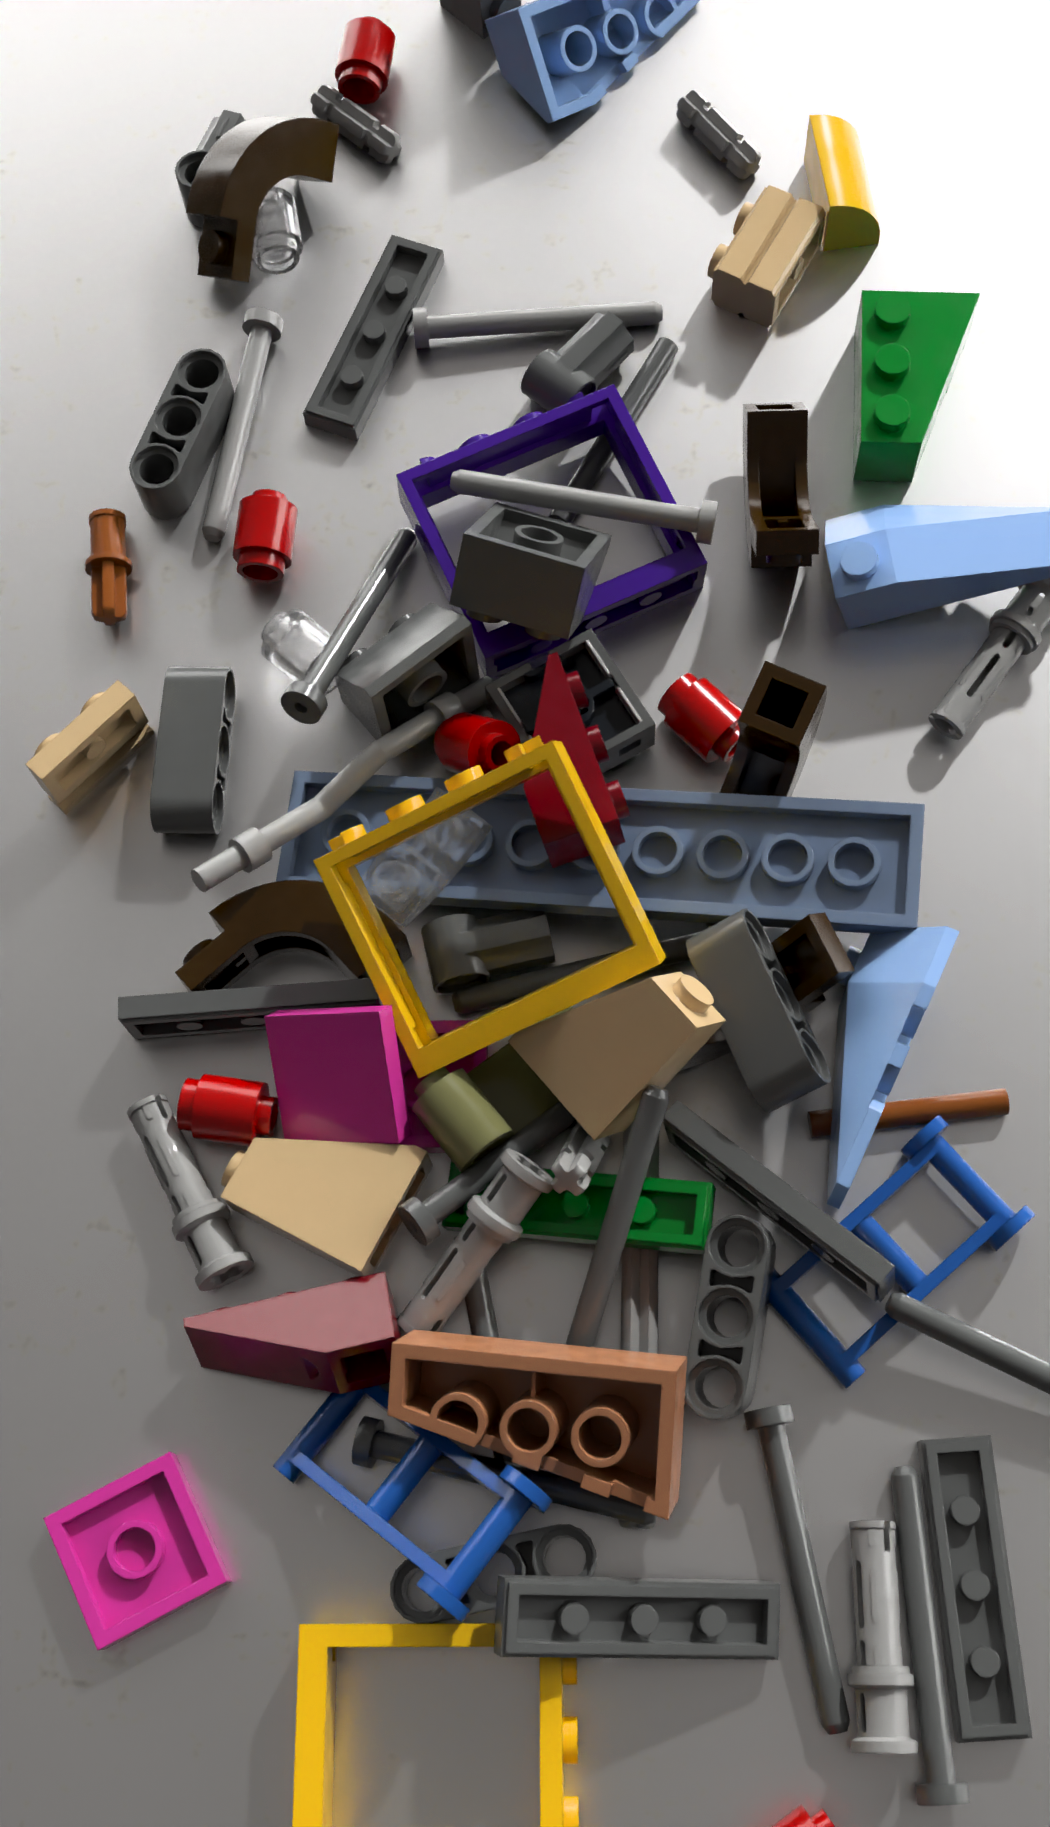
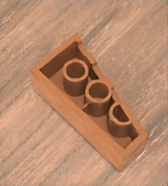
[387,1329,687,1520]

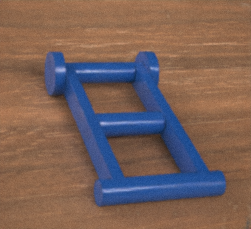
[769,1115,1036,1389]
[273,1385,553,1623]

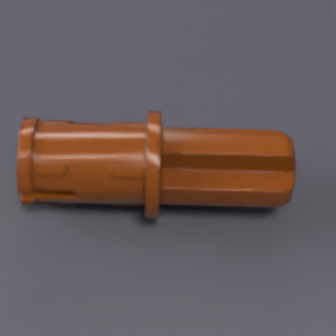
[84,508,133,626]

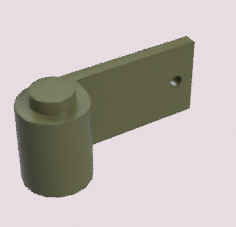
[411,1007,573,1173]

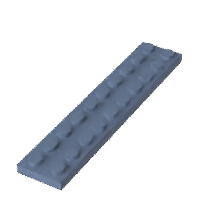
[276,771,925,934]

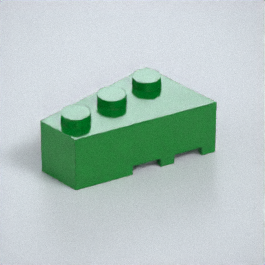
[853,290,980,482]

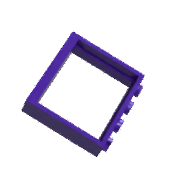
[396,384,708,679]

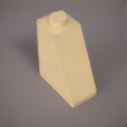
[508,971,726,1141]
[220,1137,433,1276]

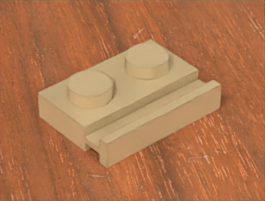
[25,680,155,815]

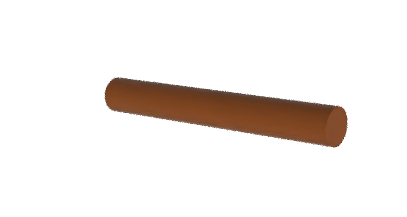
[807,1088,1010,1138]

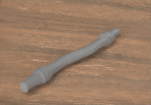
[190,676,494,892]

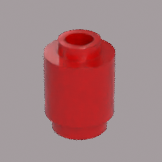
[335,16,396,105]
[232,489,298,583]
[658,673,742,763]
[434,712,521,774]
[177,1074,279,1147]

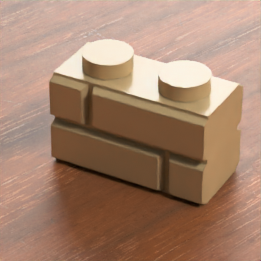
[707,185,826,327]

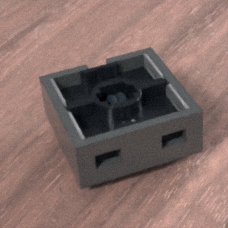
[484,628,656,774]

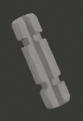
[310,84,402,164]
[676,90,762,180]
[551,1121,611,1196]

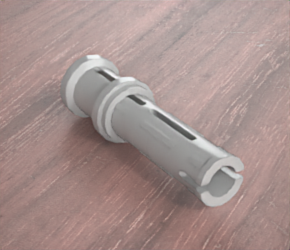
[928,578,1050,740]
[127,1094,254,1291]
[397,1148,553,1333]
[847,1520,918,1754]

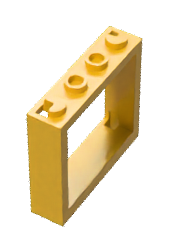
[313,735,666,1078]
[292,1623,579,1827]

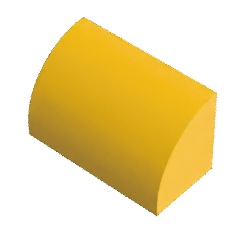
[804,115,880,251]

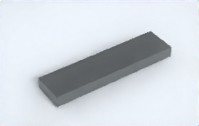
[303,235,445,441]
[118,978,383,1039]
[663,1100,895,1303]
[917,1435,1033,1743]
[494,1575,781,1660]

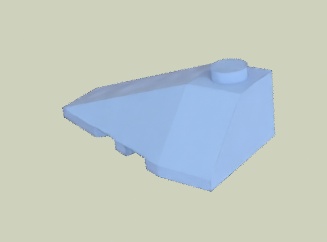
[484,0,700,123]
[825,505,1050,630]
[826,926,960,1209]

